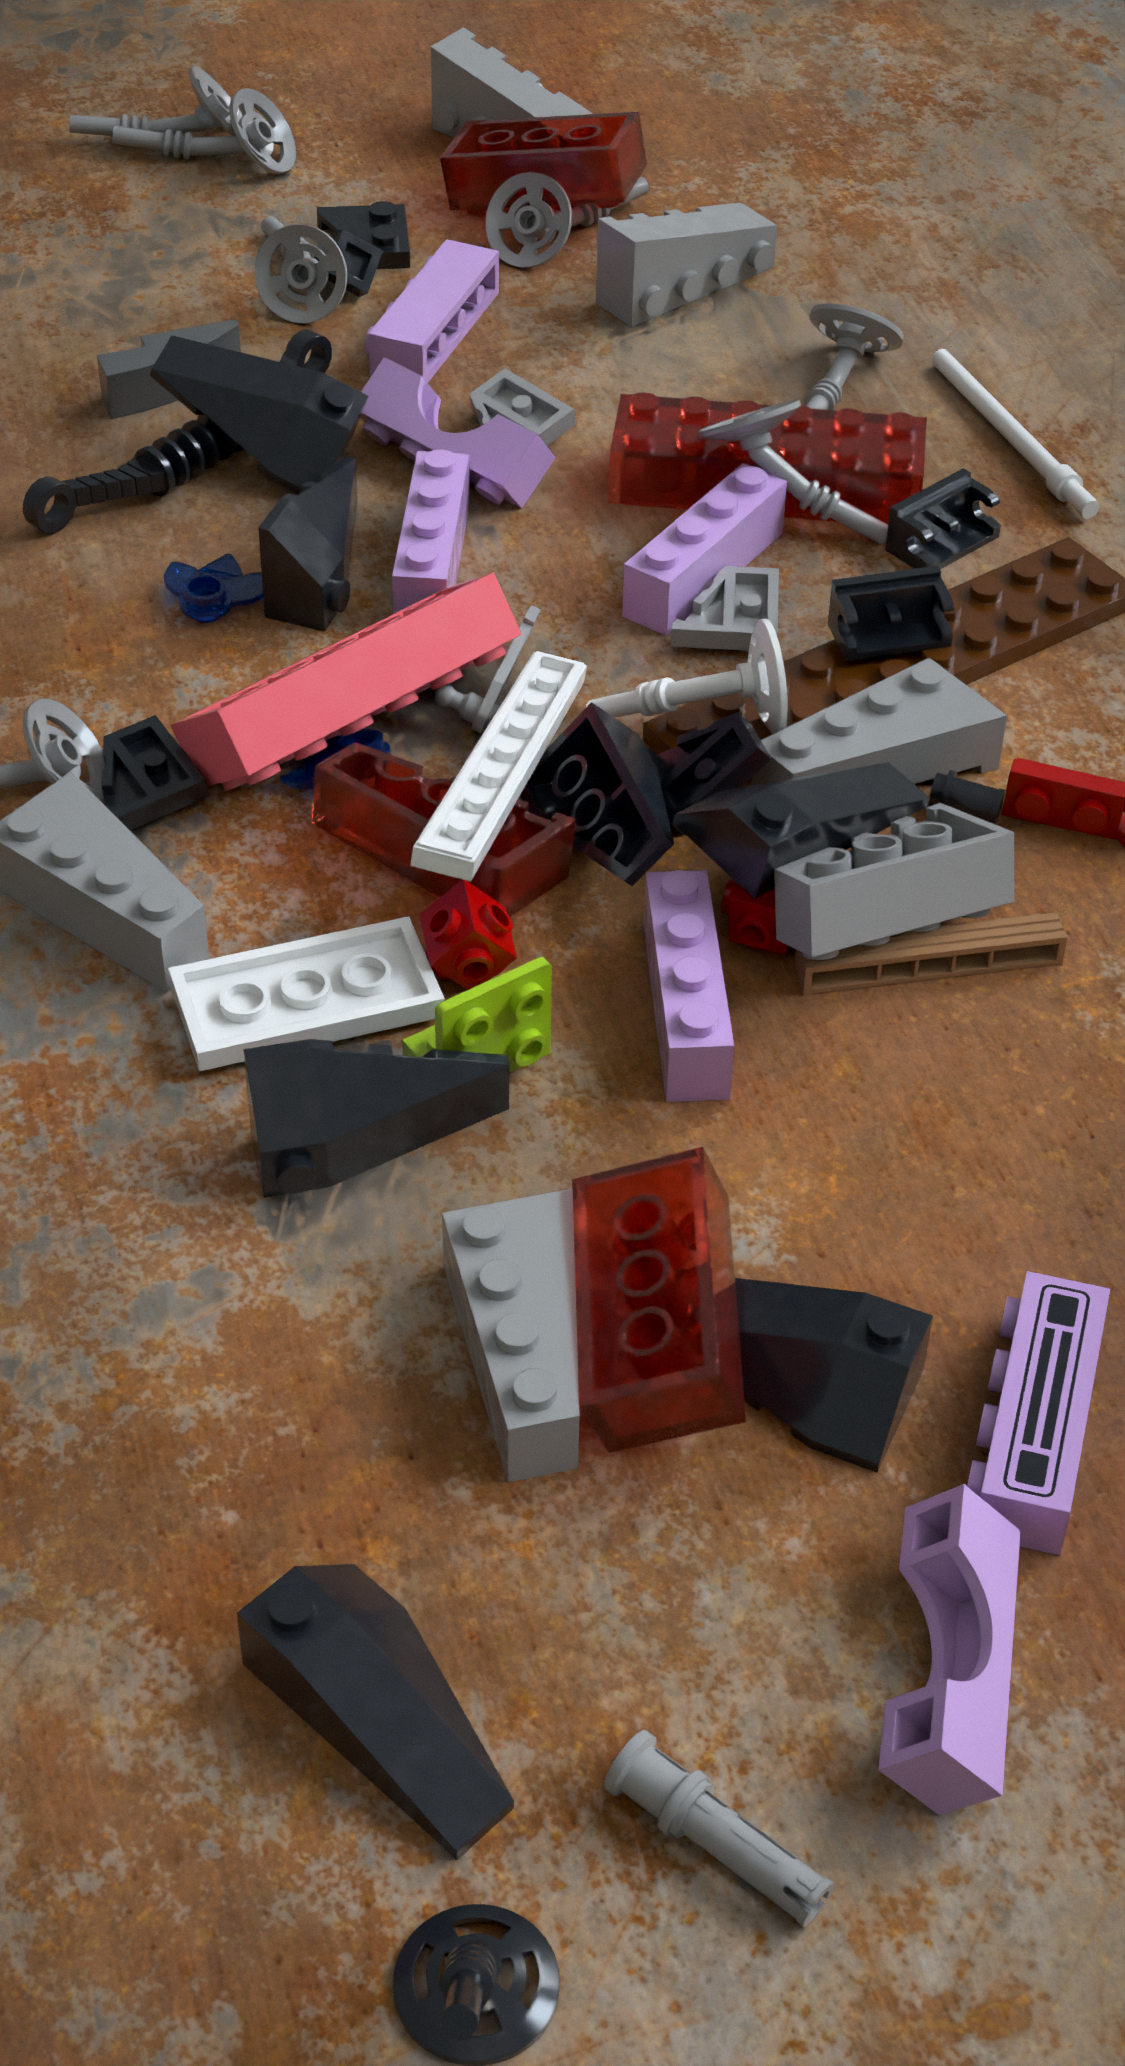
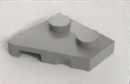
[469,368,576,446]
[671,566,779,652]

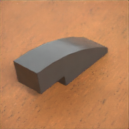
[97,319,241,419]

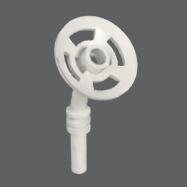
[586,619,788,734]

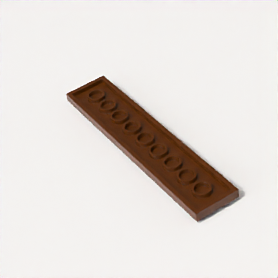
[643,537,1125,788]

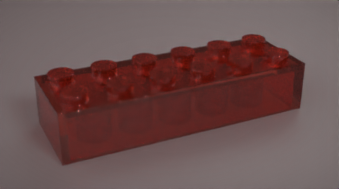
[608,392,927,524]

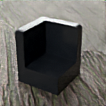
[313,229,383,297]

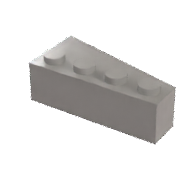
[431,27,604,183]
[596,202,777,327]
[752,658,1007,786]
[0,772,209,993]
[774,803,1014,960]
[442,1188,580,1482]

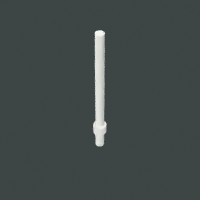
[931,349,1100,519]

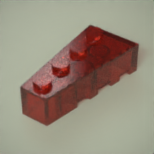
[312,742,576,917]

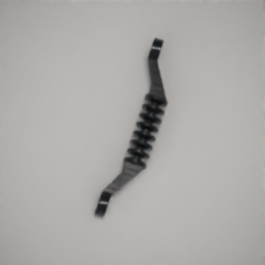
[23,329,332,533]

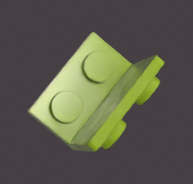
[402,957,552,1073]

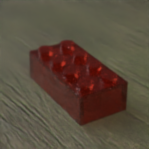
[440,112,647,214]
[572,1147,746,1453]

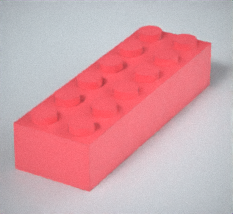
[170,572,522,791]

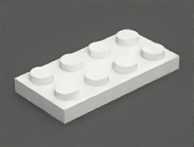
[168,916,445,1071]

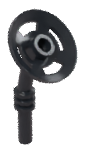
[393,1904,560,2066]

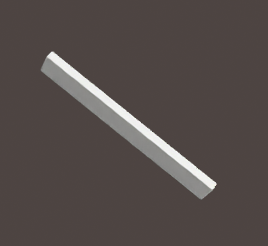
[410,651,587,881]

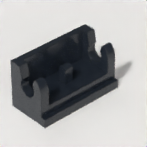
[885,468,1001,569]
[828,566,954,661]

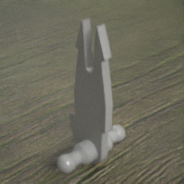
[434,605,541,734]

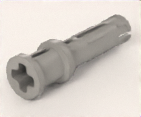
[604,1730,835,1927]

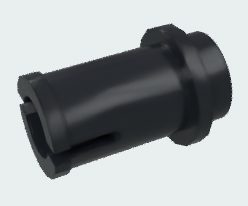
[928,770,1006,825]

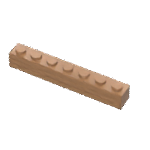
[794,912,1068,996]

